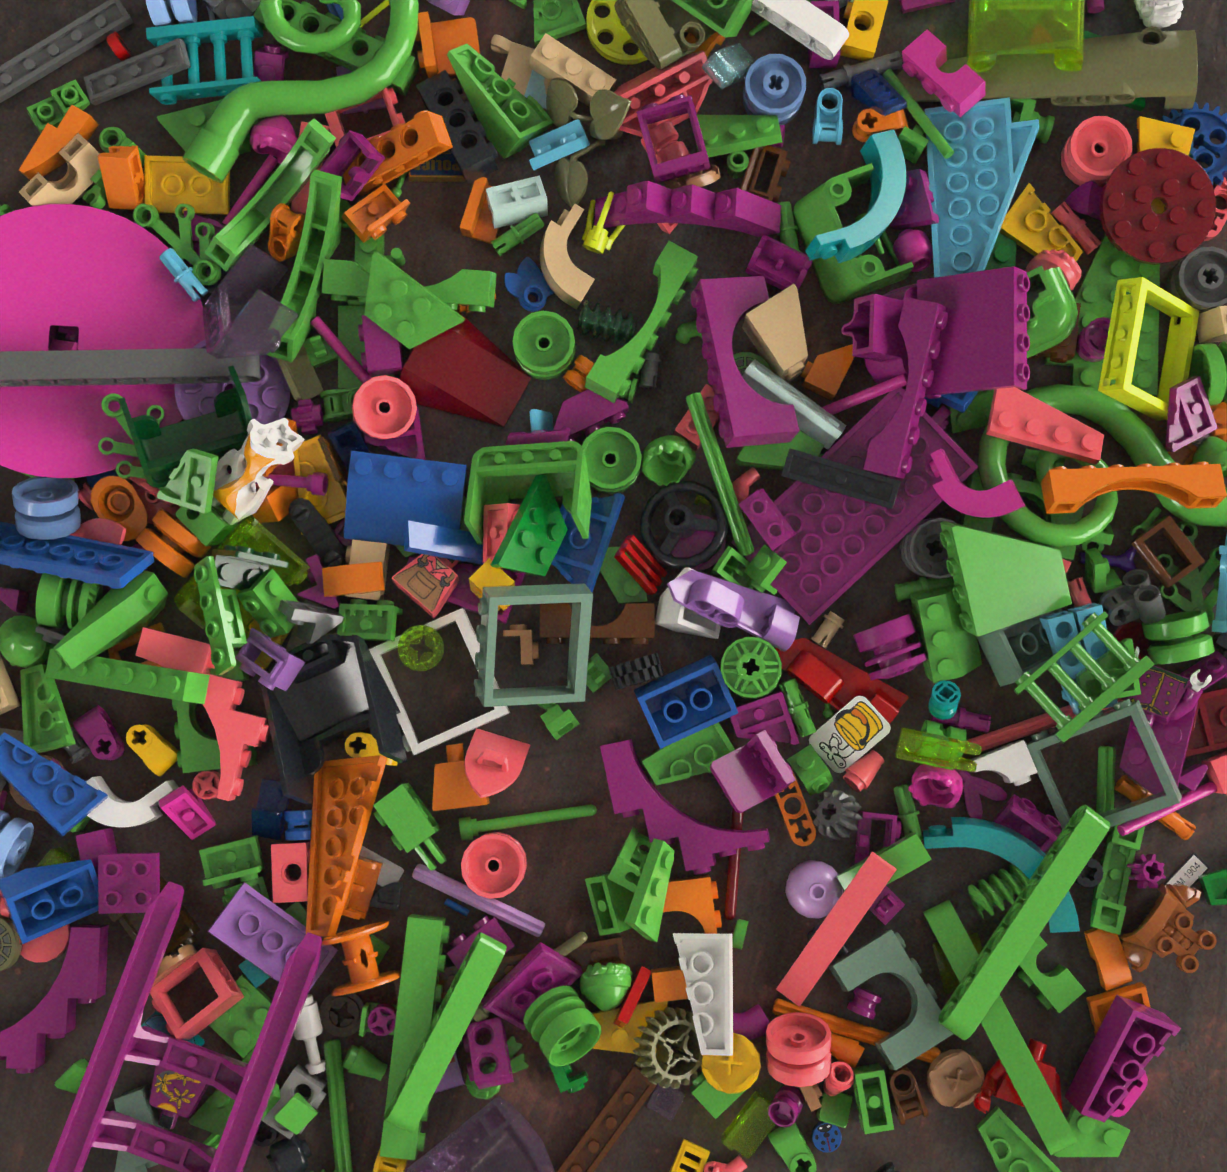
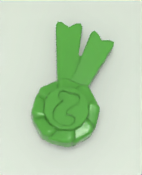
[465,1036,529,1100]

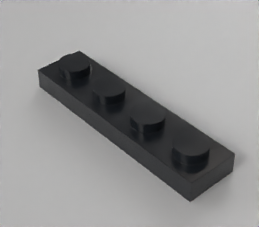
[781,448,901,509]

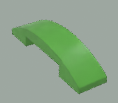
[1090,823,1145,935]

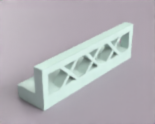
[742,359,846,450]

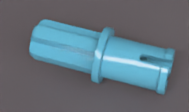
[159,248,208,302]

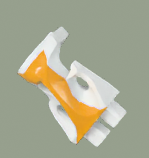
[212,418,305,525]

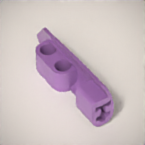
[667,570,800,651]

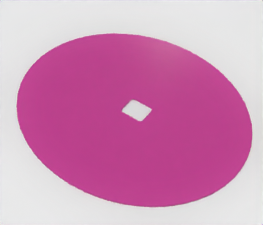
[0,204,208,478]

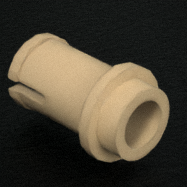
[811,611,845,649]

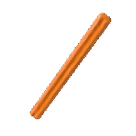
[772,998,941,1063]

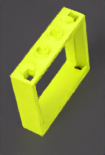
[1098,277,1200,421]

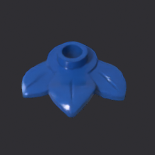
[504,257,554,312]

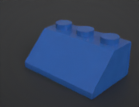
[633,655,739,749]

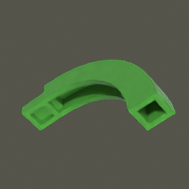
[204,118,336,271]

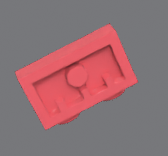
[483,503,520,562]

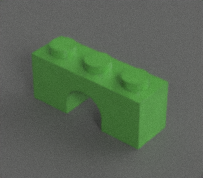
[1017,935,1086,1013]

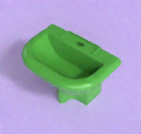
[1027,266,1078,359]

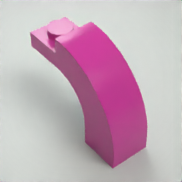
[929,449,1025,517]

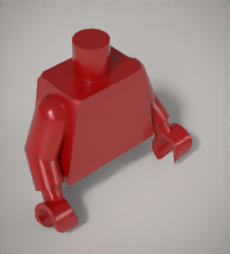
[973,1038,1063,1114]

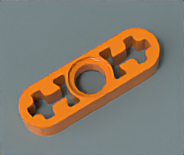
[774,771,816,846]

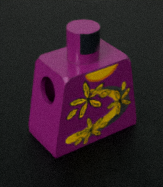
[149,1066,209,1129]

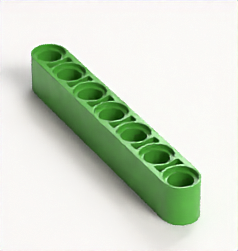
[384,932,507,1133]

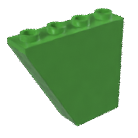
[940,521,1072,637]

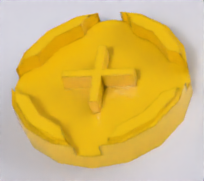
[701,1033,761,1094]

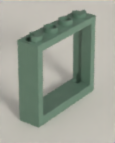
[474,583,593,707]
[1026,699,1182,830]

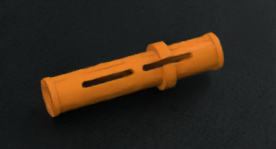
[1114,775,1196,841]

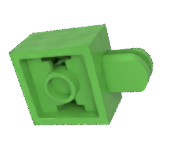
[373,783,447,871]

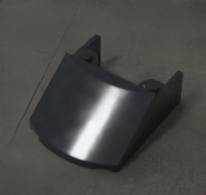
[261,634,407,805]

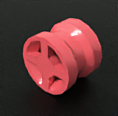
[192,770,221,800]

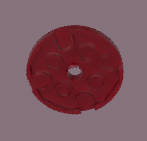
[1099,148,1216,264]

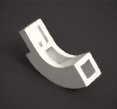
[86,776,179,827]

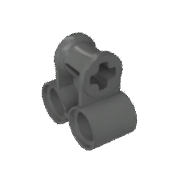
[1099,569,1166,626]

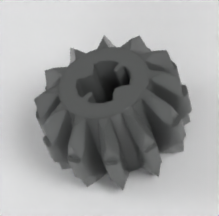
[812,789,863,840]

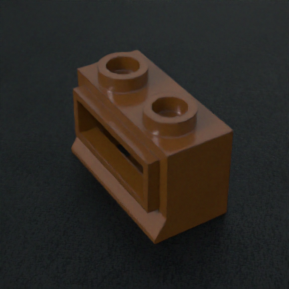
[740,145,791,203]

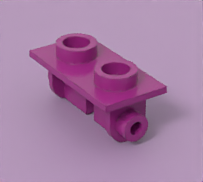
[1179,650,1227,691]

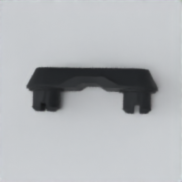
[289,498,346,567]

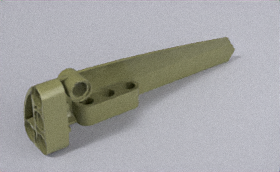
[885,26,1198,110]

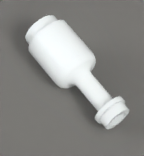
[294,994,326,1075]

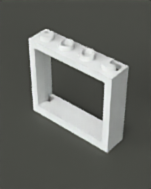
[369,608,510,755]

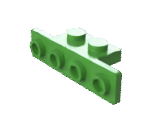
[194,556,247,675]

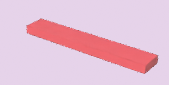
[776,852,897,1007]

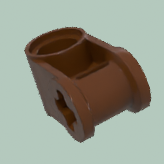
[885,1065,929,1125]

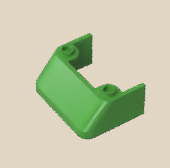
[793,163,914,304]
[464,441,592,545]

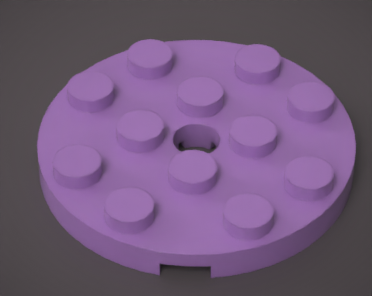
[174,334,290,425]

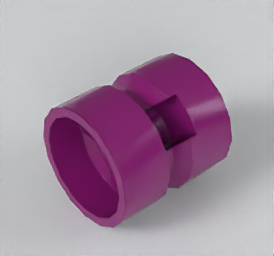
[1076,317,1111,363]

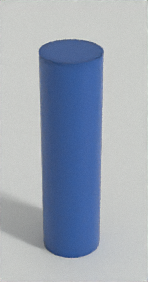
[444,898,470,917]

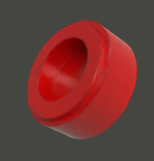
[106,31,132,61]

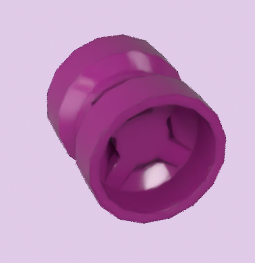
[768,1085,804,1127]

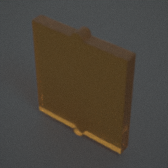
[318,437,349,488]

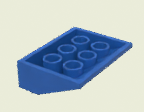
[344,451,468,546]

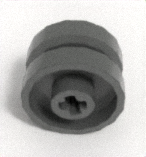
[1166,246,1227,314]

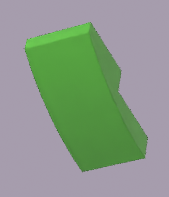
[27,79,90,134]

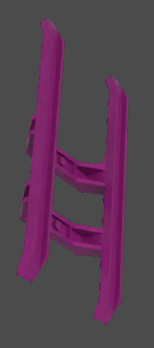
[47,881,322,1172]

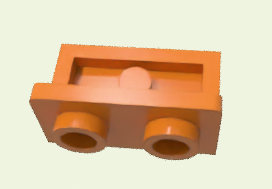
[342,184,410,243]

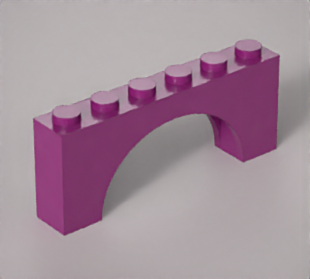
[691,276,799,448]

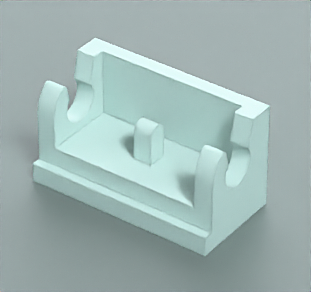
[486,175,548,229]

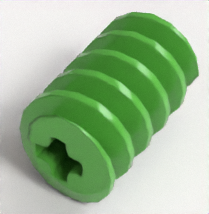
[968,863,1029,920]

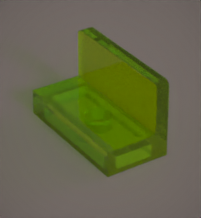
[721,1090,776,1159]

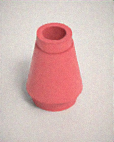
[843,750,885,793]
[823,1062,854,1096]

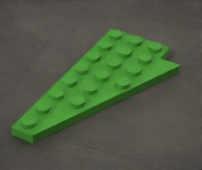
[1045,234,1160,397]

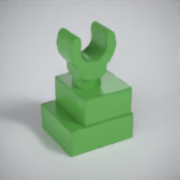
[537,703,580,740]

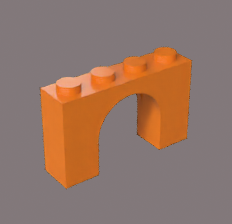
[651,875,722,1003]

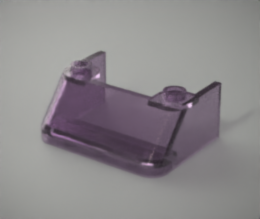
[203,243,298,359]

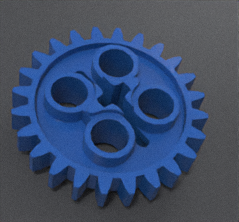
[1161,102,1227,186]

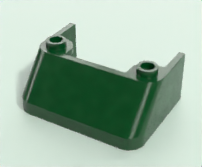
[119,365,252,488]

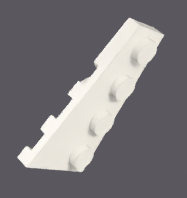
[673,933,733,1056]

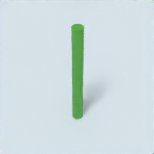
[882,69,954,159]

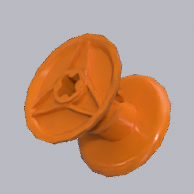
[322,921,401,996]

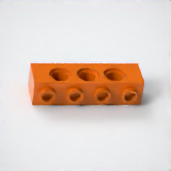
[342,111,453,196]

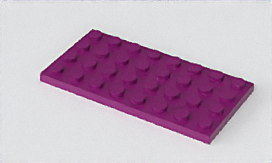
[731,387,978,625]

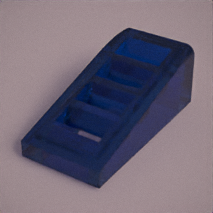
[851,69,907,116]

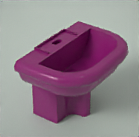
[841,283,917,388]

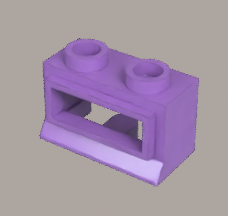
[235,628,305,691]

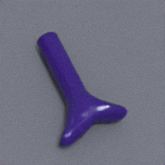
[1079,546,1137,573]

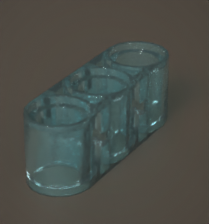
[702,43,756,89]

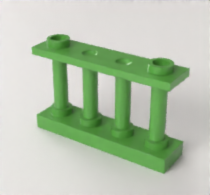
[1014,611,1154,744]

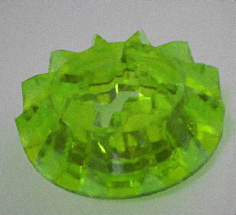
[398,625,444,671]

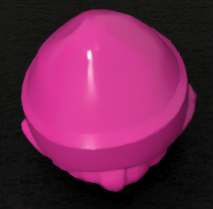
[250,116,298,164]
[908,760,963,809]

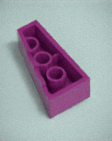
[1064,995,1182,1123]

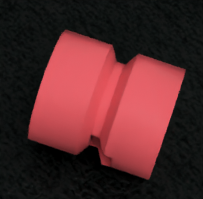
[641,121,690,164]

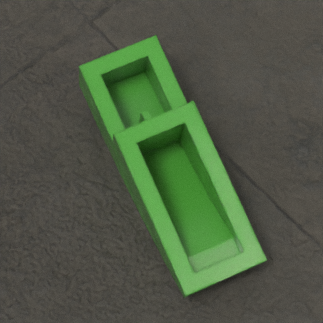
[836,832,932,891]

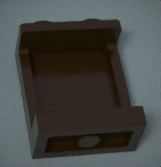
[107,875,201,958]

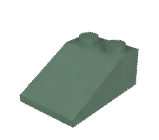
[976,608,1062,687]

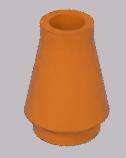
[830,1032,865,1069]

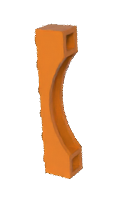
[1041,461,1227,514]

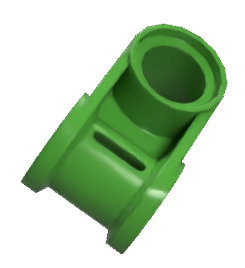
[320,387,360,423]
[767,1123,816,1172]

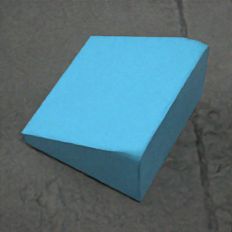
[529,409,554,432]

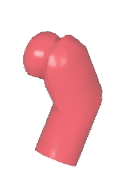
[732,467,761,509]
[703,1155,748,1172]

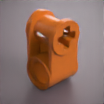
[852,101,909,142]
[268,203,305,262]

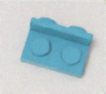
[529,119,590,170]

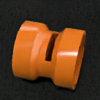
[563,355,594,393]

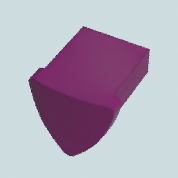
[1066,180,1103,221]

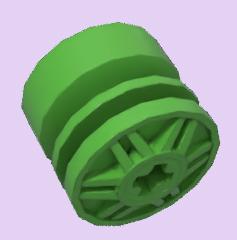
[36,573,103,630]
[721,637,782,699]
[523,986,602,1066]

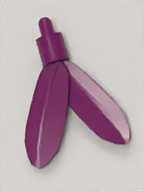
[953,765,1007,819]

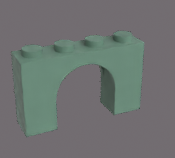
[828,930,953,1070]

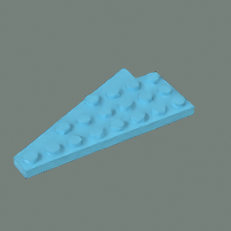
[925,97,1039,278]

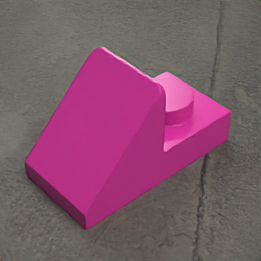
[159,785,216,840]

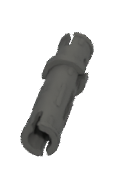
[818,51,902,91]

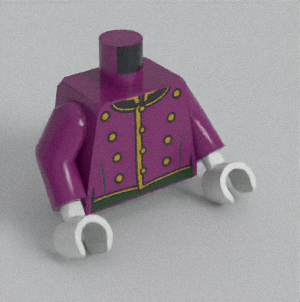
[1121,646,1212,731]

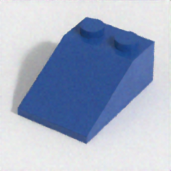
[0,859,99,944]

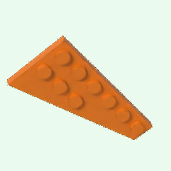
[306,755,387,937]

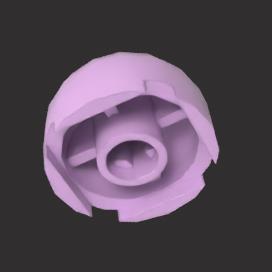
[785,860,843,919]

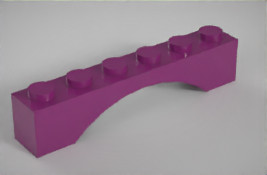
[863,297,948,479]

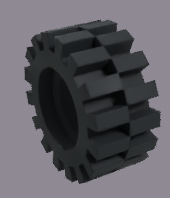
[609,653,665,690]

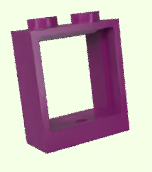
[636,95,710,184]

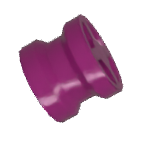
[847,986,882,1020]
[367,1003,397,1036]

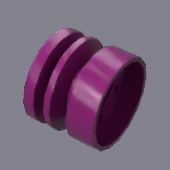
[853,614,928,681]

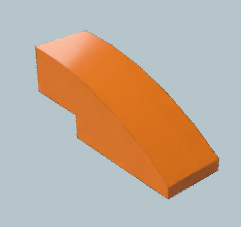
[19,105,99,180]

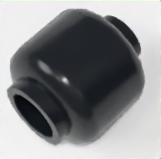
[266,1135,312,1172]

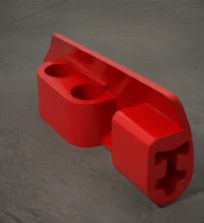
[774,637,908,724]

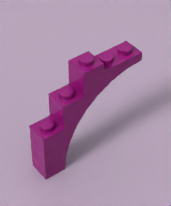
[594,180,781,237]
[600,739,770,874]
[0,924,109,1074]

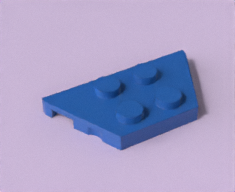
[551,493,625,592]

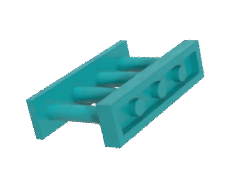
[146,16,263,105]

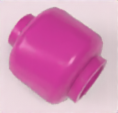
[893,229,933,272]

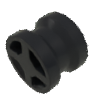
[1075,858,1104,887]

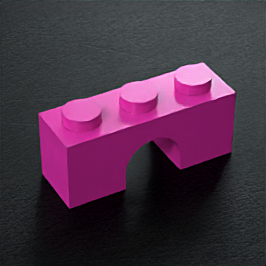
[902,29,985,117]

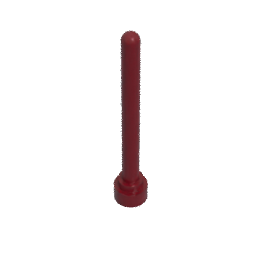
[724,808,744,920]

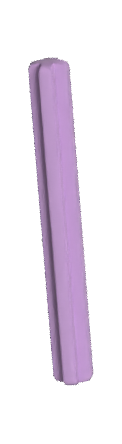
[412,864,545,937]

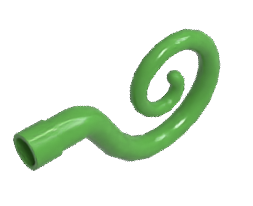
[182,0,419,183]
[978,384,1227,547]

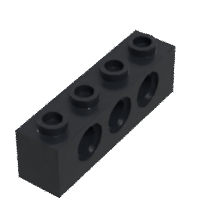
[416,70,498,185]

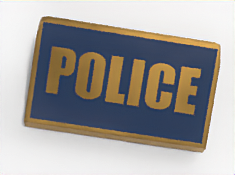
[409,153,465,182]

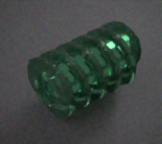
[577,299,639,345]

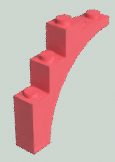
[135,627,270,801]

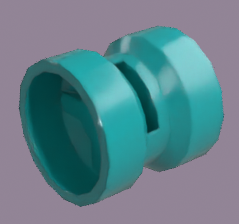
[928,680,961,720]

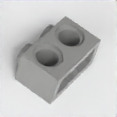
[262,1064,327,1139]

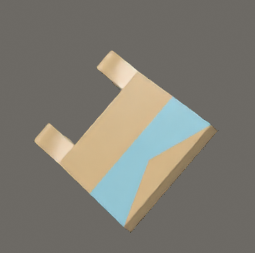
[491,35,550,111]

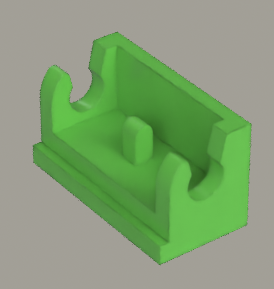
[608,827,652,893]

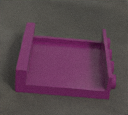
[917,266,1030,399]

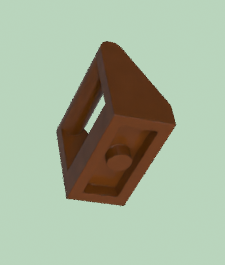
[1131,515,1205,589]

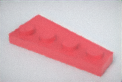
[986,387,1104,465]

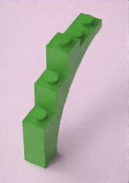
[265,169,342,362]

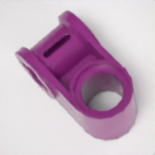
[73,705,125,760]

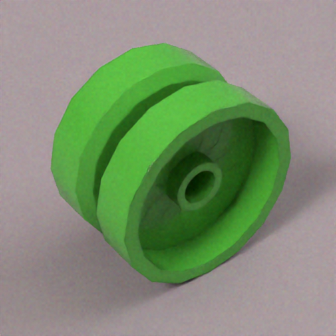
[512,310,576,380]
[1189,341,1227,406]
[582,427,642,494]
[1142,610,1215,664]

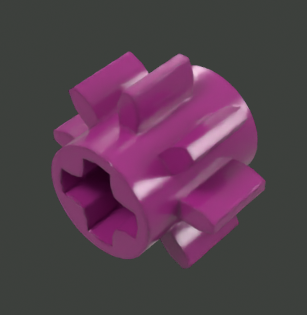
[291,399,324,435]
[1127,854,1166,889]

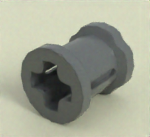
[63,727,91,764]

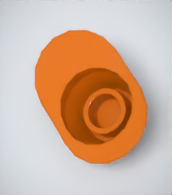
[91,476,148,541]

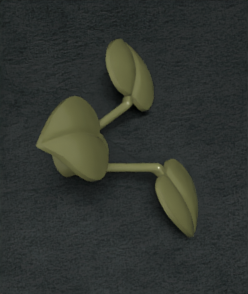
[546,79,631,208]

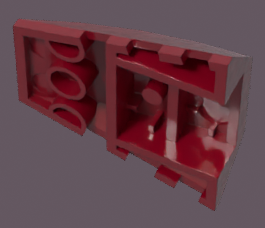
[399,310,531,427]

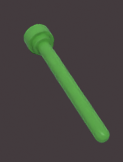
[459,804,597,841]

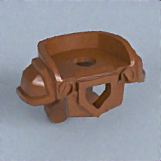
[1120,883,1217,973]

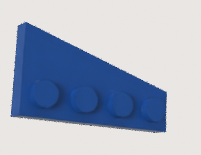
[0,732,108,837]

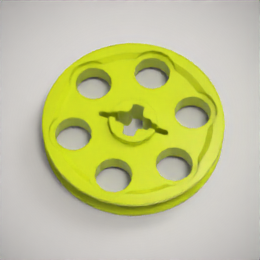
[586,0,648,65]

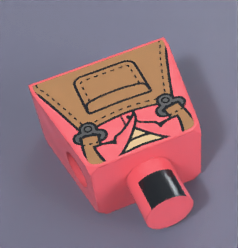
[392,554,459,619]

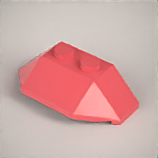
[614,51,714,137]

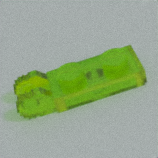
[895,727,982,772]

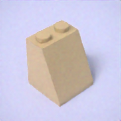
[742,284,808,382]

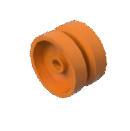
[136,508,211,578]

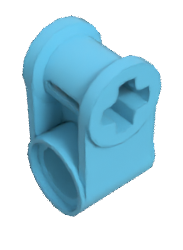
[812,88,843,145]

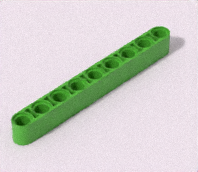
[938,805,1110,1040]
[923,899,1077,1155]

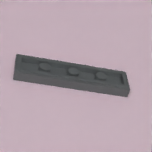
[84,38,191,106]

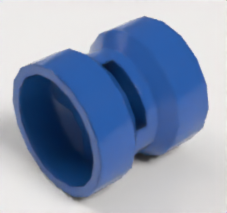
[284,809,312,840]

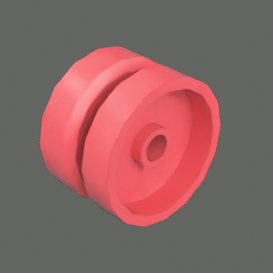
[1061,116,1132,186]
[351,375,417,440]
[461,832,527,899]
[766,1012,831,1087]

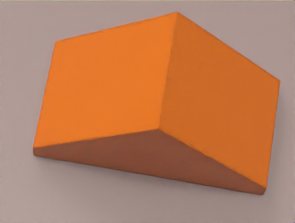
[249,475,299,523]

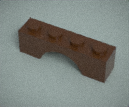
[540,603,655,645]

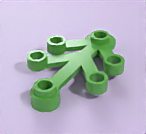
[133,204,221,285]
[98,393,165,490]
[1157,521,1220,626]

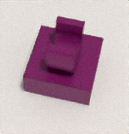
[869,886,905,925]

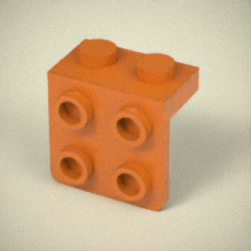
[416,11,480,79]

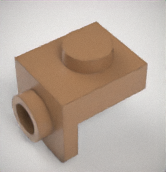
[503,625,539,665]

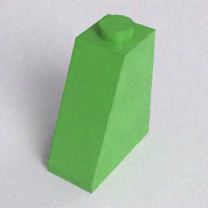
[735,430,825,471]

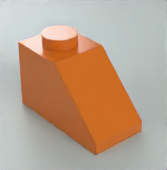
[801,344,855,401]

